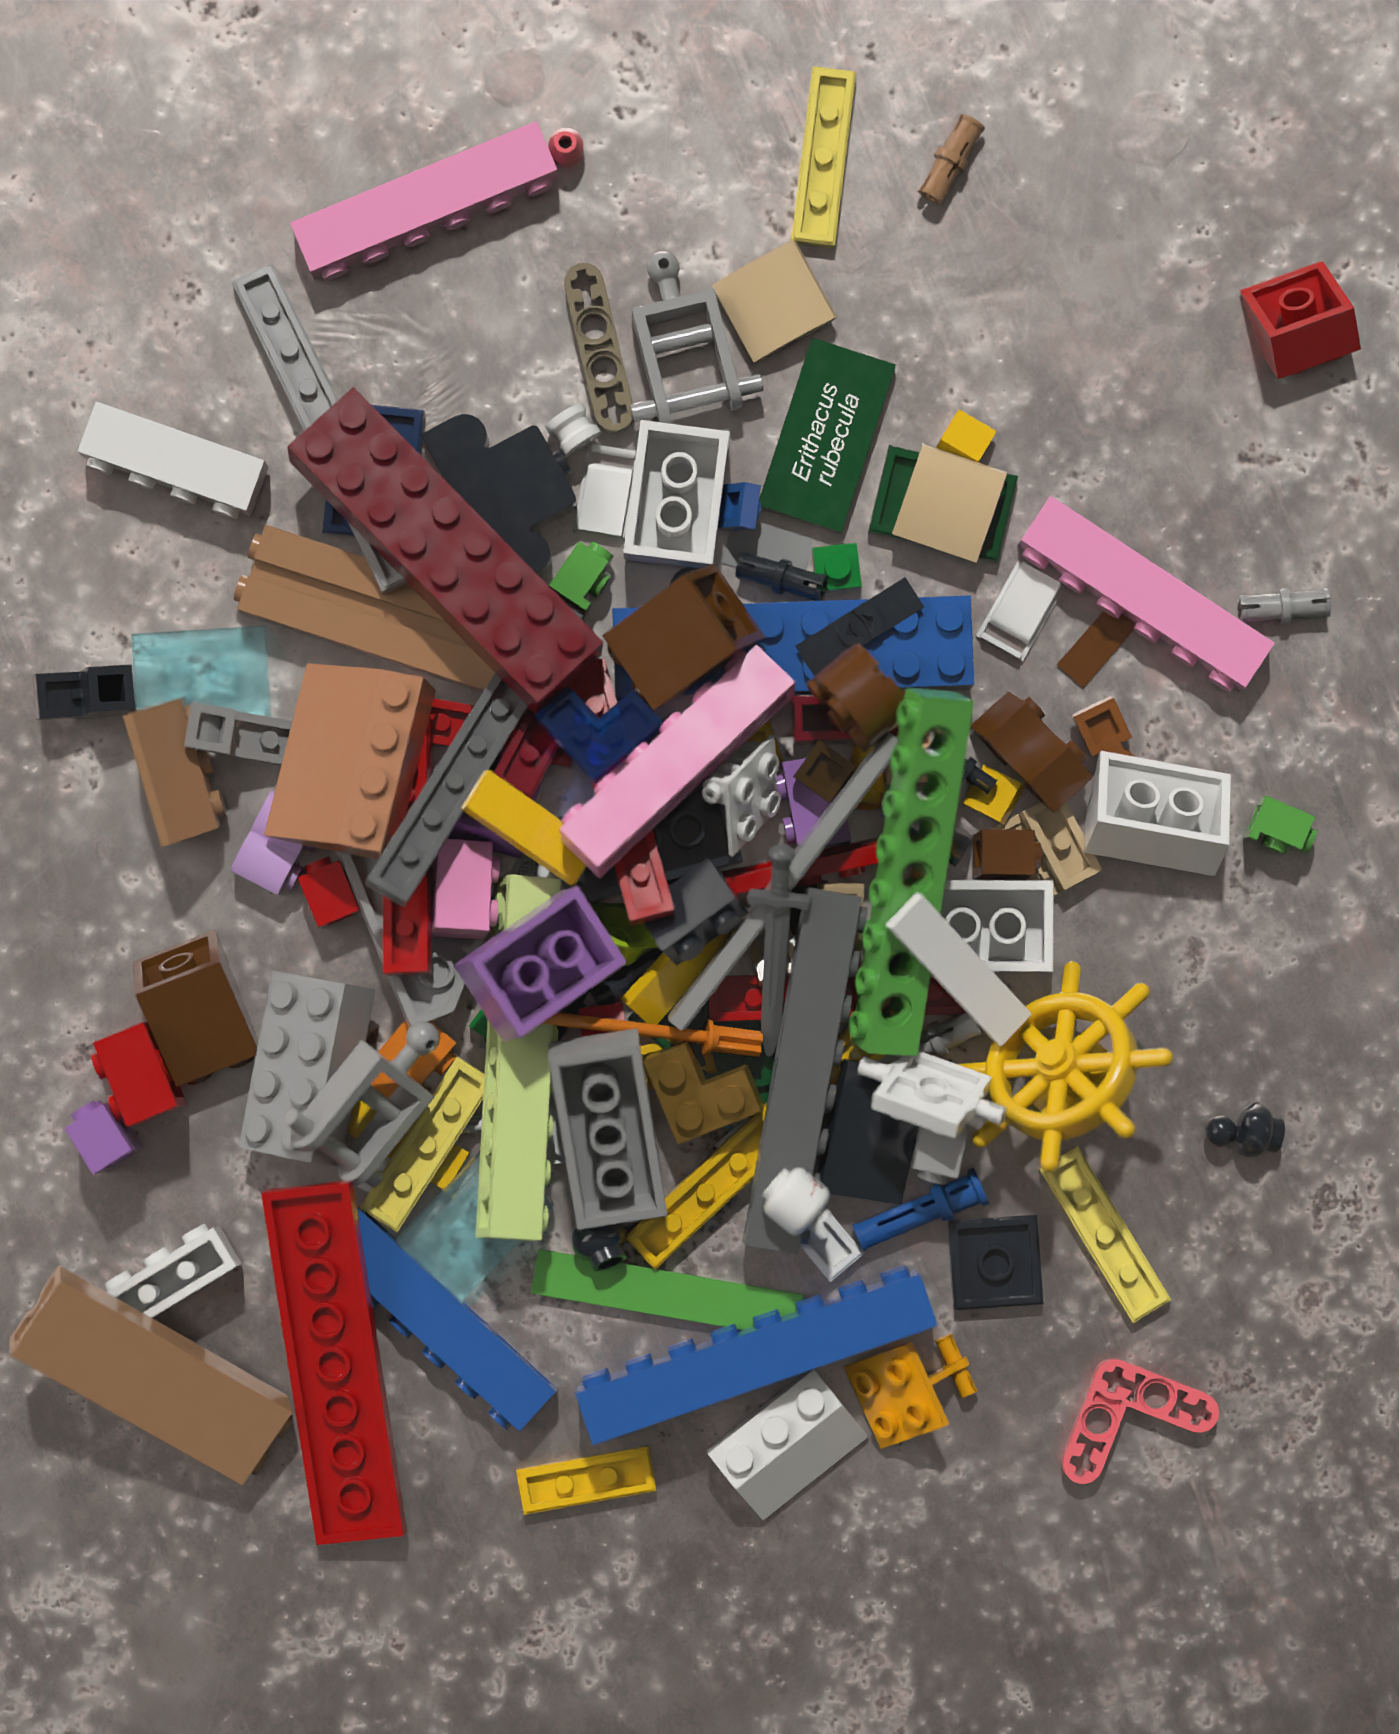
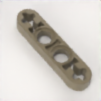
[564,263,633,434]

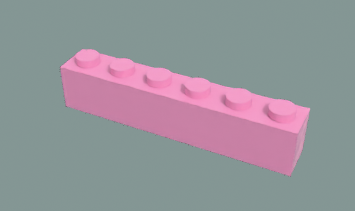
[290,121,559,281]
[1017,495,1275,692]
[560,645,795,879]

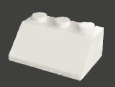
[1084,751,1231,876]
[707,1369,868,1520]

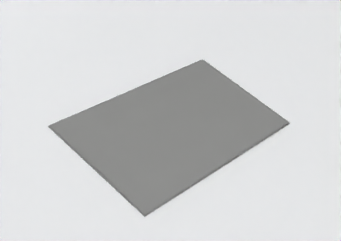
[721,523,813,570]

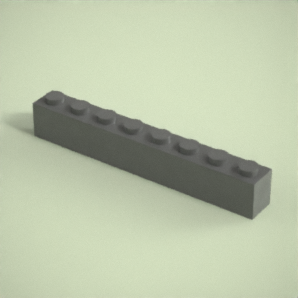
[742,887,868,1255]

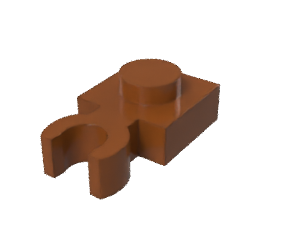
[1071,696,1135,757]

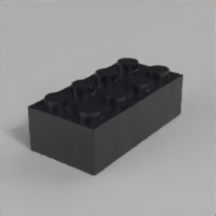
[557,776,743,904]

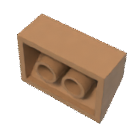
[123,696,227,847]

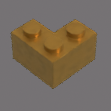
[643,1041,764,1145]

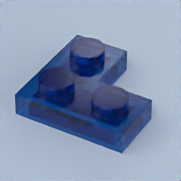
[535,686,663,785]

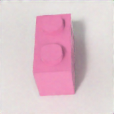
[431,839,500,940]

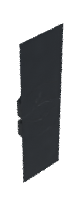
[795,577,924,676]

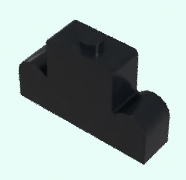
[421,414,577,578]

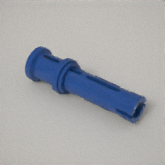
[852,1167,989,1251]

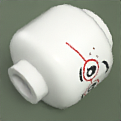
[762,1168,831,1235]

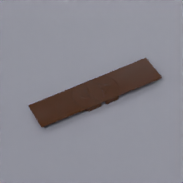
[1057,611,1137,687]

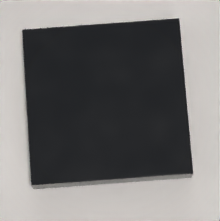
[947,1214,1044,1310]

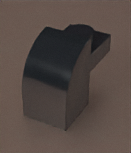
[32,665,136,720]

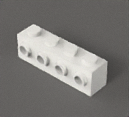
[77,401,269,519]
[104,1223,242,1318]

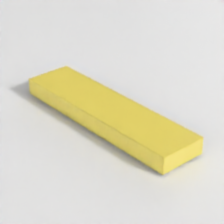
[791,66,856,248]
[360,1056,485,1232]
[1039,1146,1171,1323]

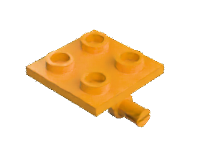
[844,1333,978,1449]

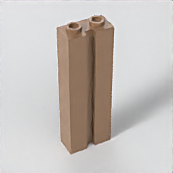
[233,525,495,693]
[9,1265,293,1486]

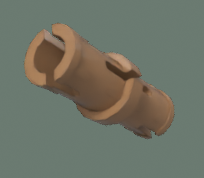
[917,114,985,205]

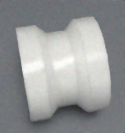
[545,403,601,457]

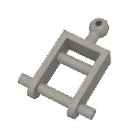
[630,251,764,424]
[283,1021,440,1187]

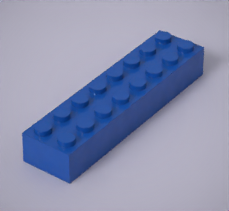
[612,595,974,702]
[575,1265,938,1445]

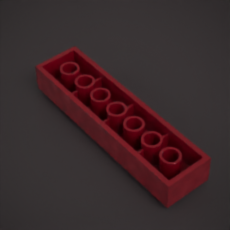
[287,387,603,715]

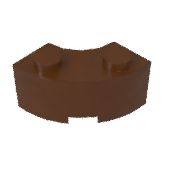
[970,691,1093,813]

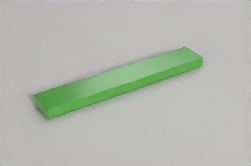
[531,1248,803,1330]

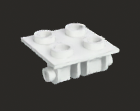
[702,735,781,856]

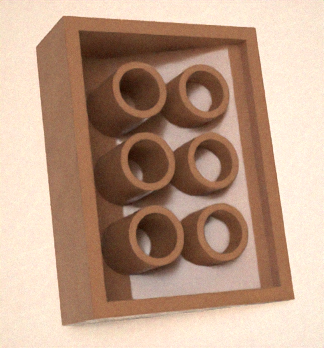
[264,663,436,860]

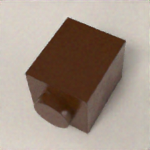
[973,829,1042,880]

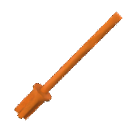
[540,1012,763,1057]

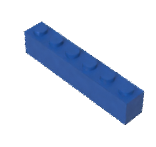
[357,1207,557,1431]

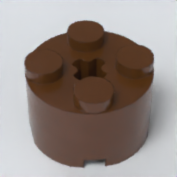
[806,643,905,752]

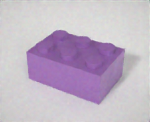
[453,886,626,1041]

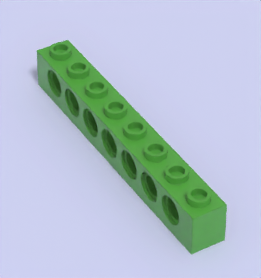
[849,688,974,1056]

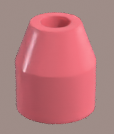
[548,128,584,168]

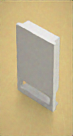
[573,444,636,538]
[976,561,1065,662]

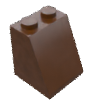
[602,563,765,710]
[133,929,258,1087]

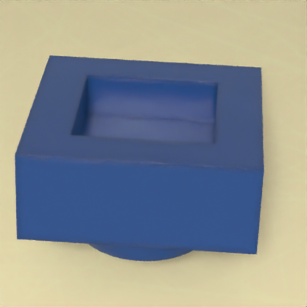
[718,482,761,531]

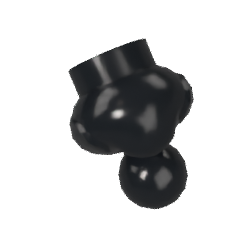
[1205,1102,1285,1157]
[571,1223,627,1272]

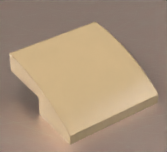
[712,240,837,363]
[892,444,1007,563]
[991,802,1103,896]

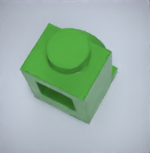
[549,541,614,615]
[1243,796,1317,855]

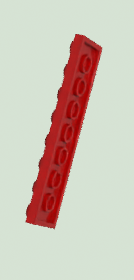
[261,1180,407,1545]

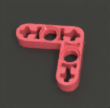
[1061,1358,1219,1484]

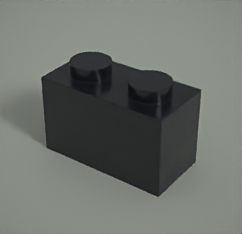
[643,858,749,966]

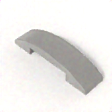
[184,702,292,765]

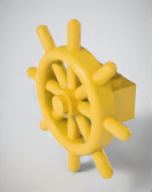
[957,961,1173,1172]

